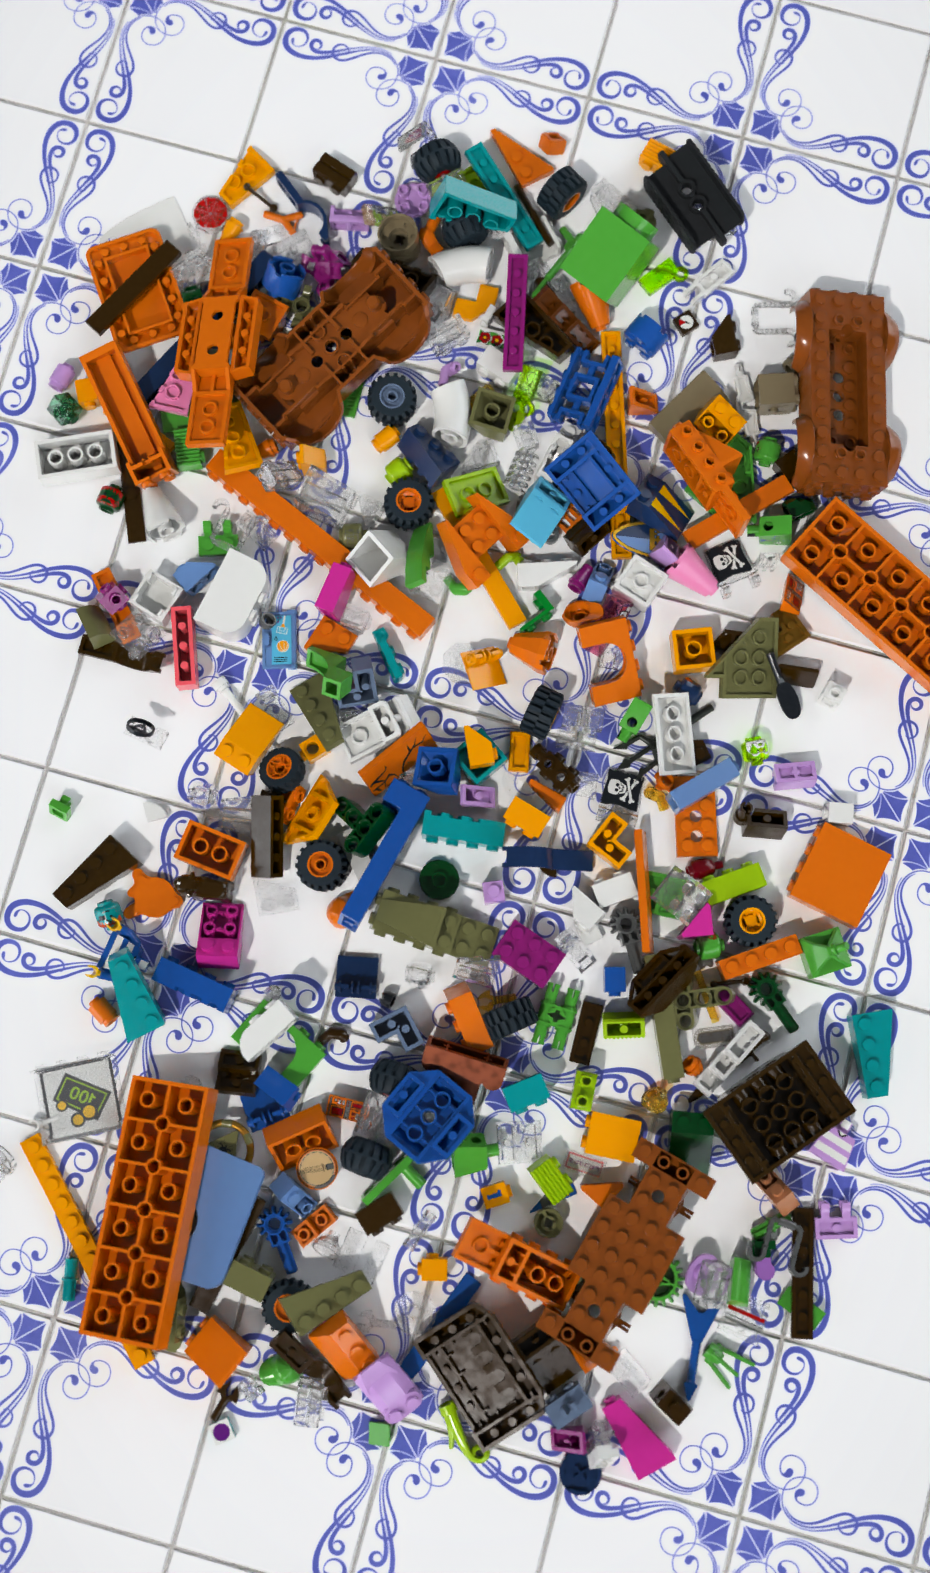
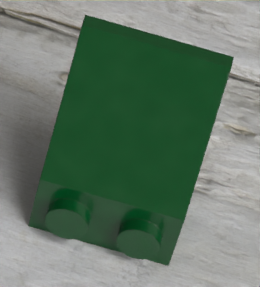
[667,1110,714,1175]

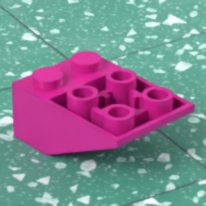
[196,903,244,969]

